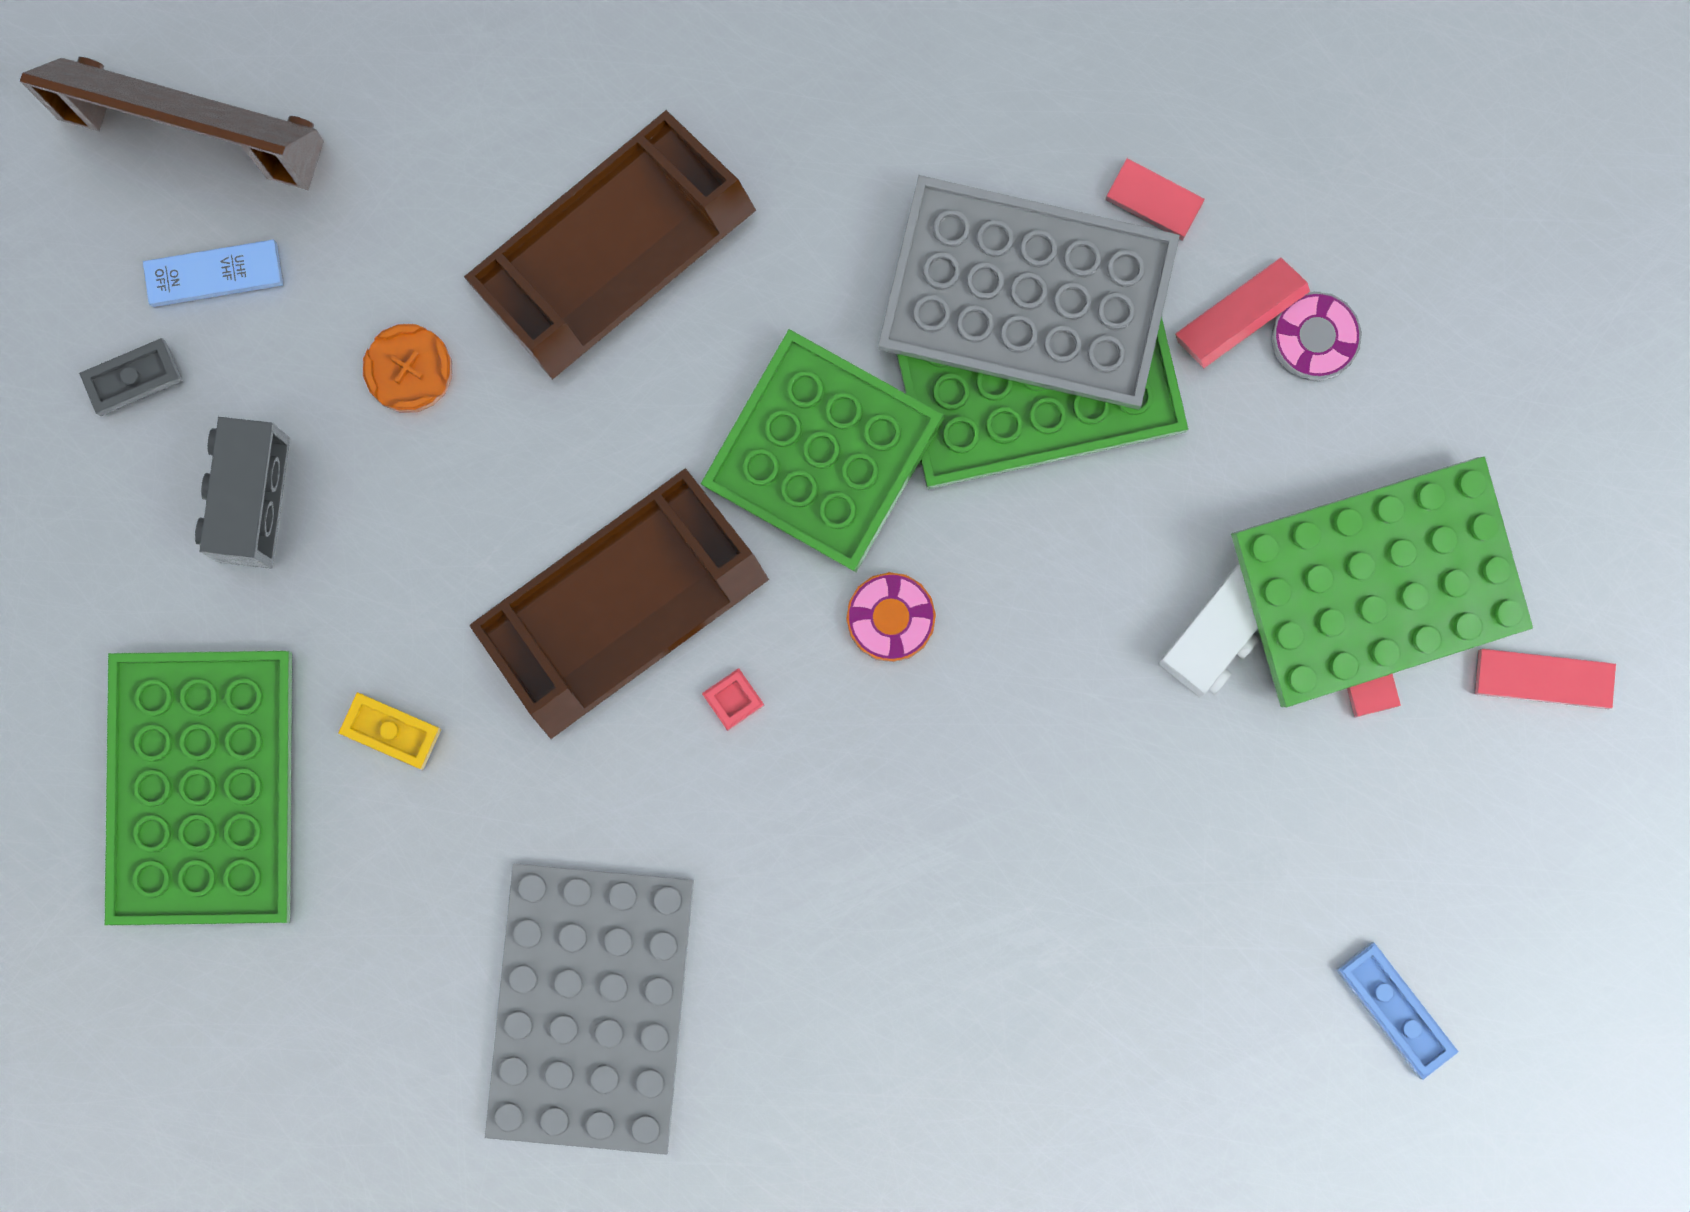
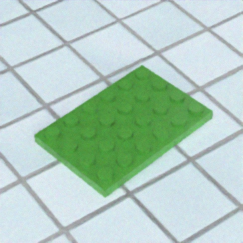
[896,317,1189,489]
[1231,456,1533,708]
[104,651,292,925]

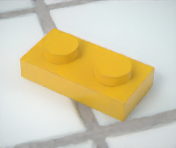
[338,692,441,770]

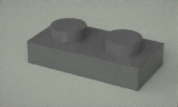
[79,338,182,416]

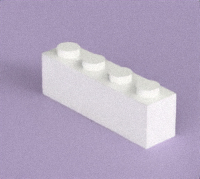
[1158,563,1260,697]

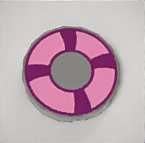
[1271,291,1362,381]

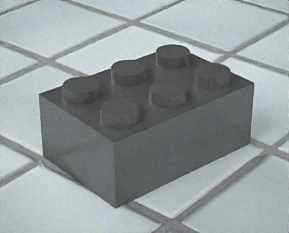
[195,417,290,569]

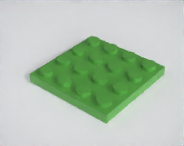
[701,329,945,572]

